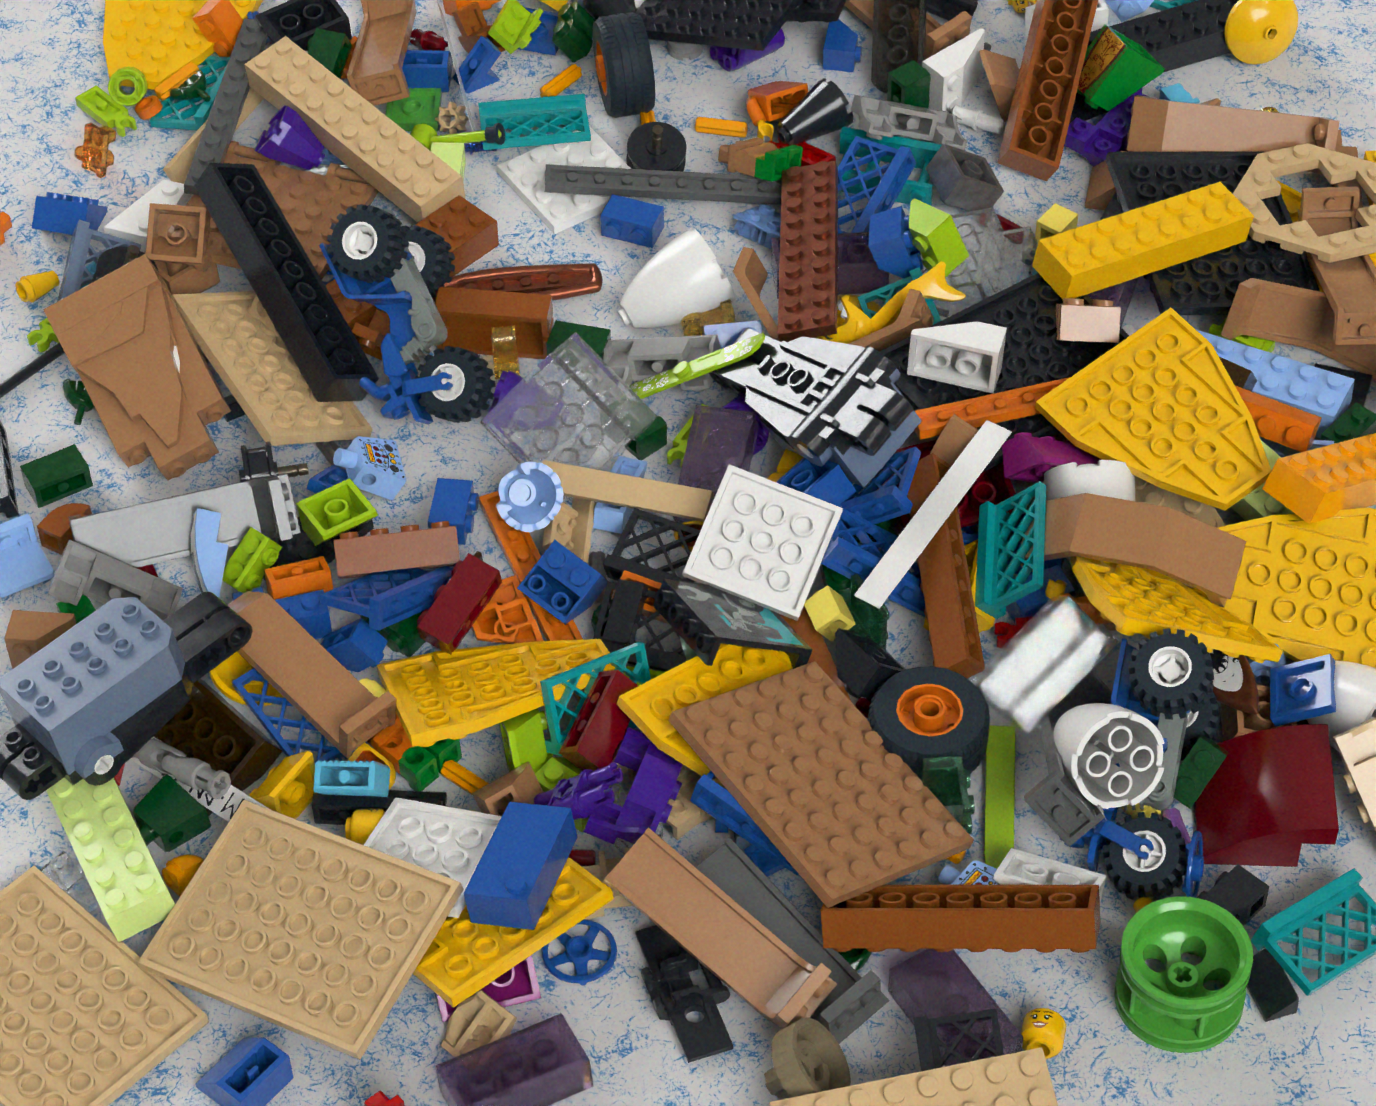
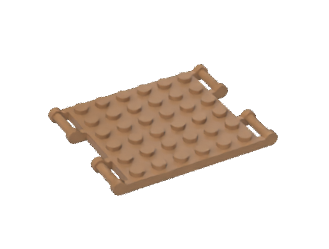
[177,141,379,279]

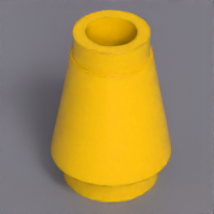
[15,270,60,302]

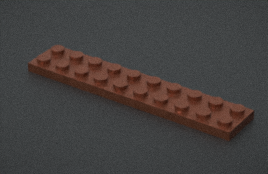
[778,160,838,342]

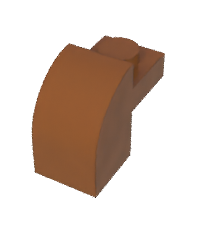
[452,2,505,53]
[352,309,390,361]
[37,503,92,555]

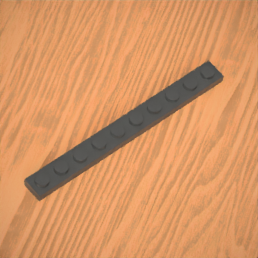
[184,19,268,195]
[544,164,782,205]

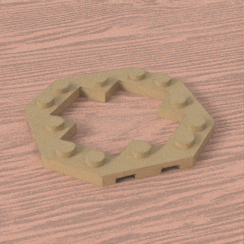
[1233,143,1376,263]

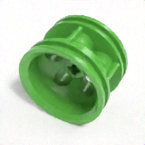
[1114,896,1253,1053]

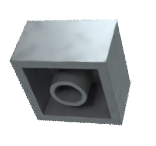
[925,143,1004,214]

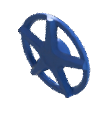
[1182,831,1204,898]
[542,920,617,986]

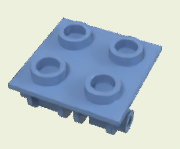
[733,204,781,252]

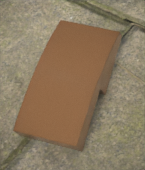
[930,414,979,466]

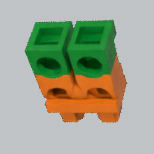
[367,713,462,791]

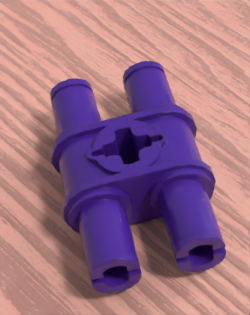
[534,762,623,820]

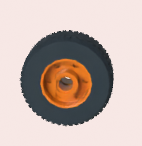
[593,12,655,118]
[868,666,990,787]

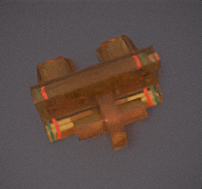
[74,122,116,178]

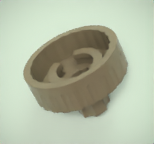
[764,1018,851,1099]

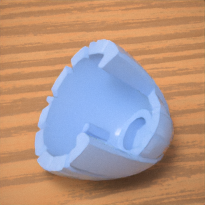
[496,461,564,532]

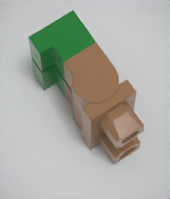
[718,137,803,182]

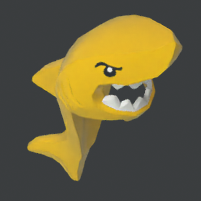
[815,261,966,344]

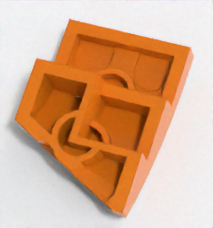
[471,575,544,644]

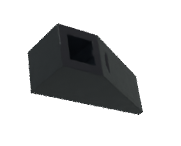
[1197,864,1270,926]

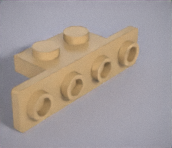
[542,498,596,564]

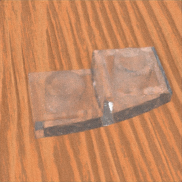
[40,851,99,913]

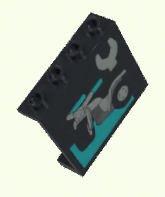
[653,579,813,669]

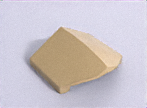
[441,990,517,1074]

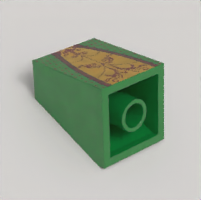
[1077,25,1165,111]

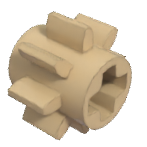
[435,102,469,134]

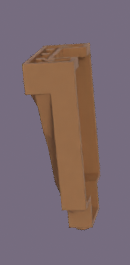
[43,254,231,481]

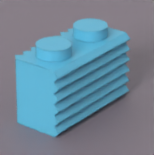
[313,760,390,797]

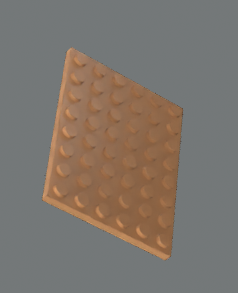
[668,661,974,908]

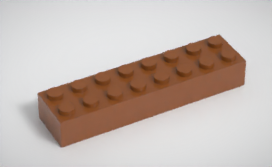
[997,0,1098,181]
[325,195,499,342]
[821,885,1101,953]

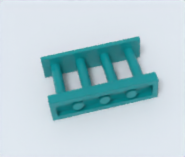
[837,126,942,206]

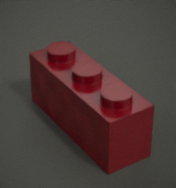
[417,553,502,655]
[559,670,638,771]

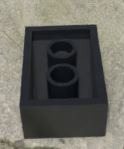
[255,0,352,51]

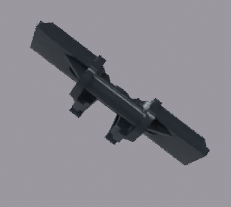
[635,925,733,1063]

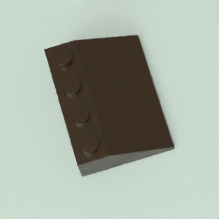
[154,679,283,816]

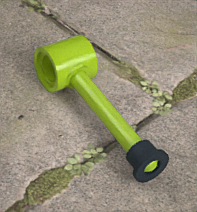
[410,123,505,151]

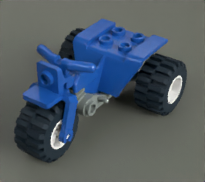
[319,204,496,425]
[1059,628,1220,901]

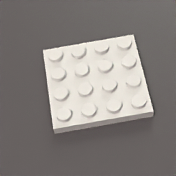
[497,126,636,234]
[683,464,843,621]
[364,797,502,918]

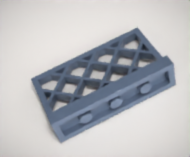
[57,220,141,302]

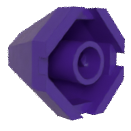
[255,105,325,170]

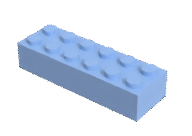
[1196,329,1355,438]

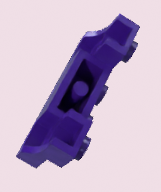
[1064,87,1147,167]
[583,727,683,845]

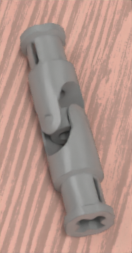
[132,738,231,799]

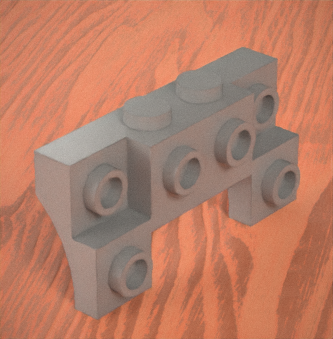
[851,95,967,151]
[597,335,721,396]
[48,539,183,620]

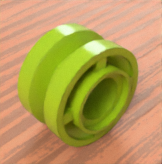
[108,67,148,106]

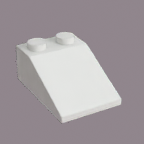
[922,28,985,113]
[907,321,1007,394]
[993,848,1107,904]

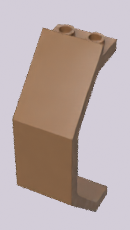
[733,246,934,352]
[1221,278,1376,380]
[1020,493,1246,608]

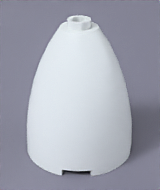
[617,228,736,328]
[1043,460,1135,567]
[1306,660,1376,752]
[1053,703,1164,809]

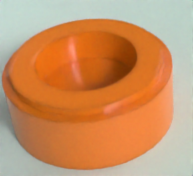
[135,95,163,120]

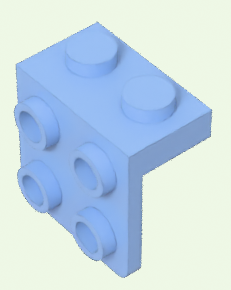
[0,513,54,598]

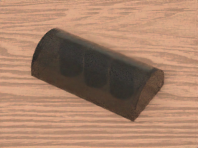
[871,0,927,94]

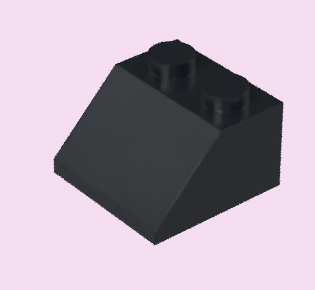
[835,628,906,701]

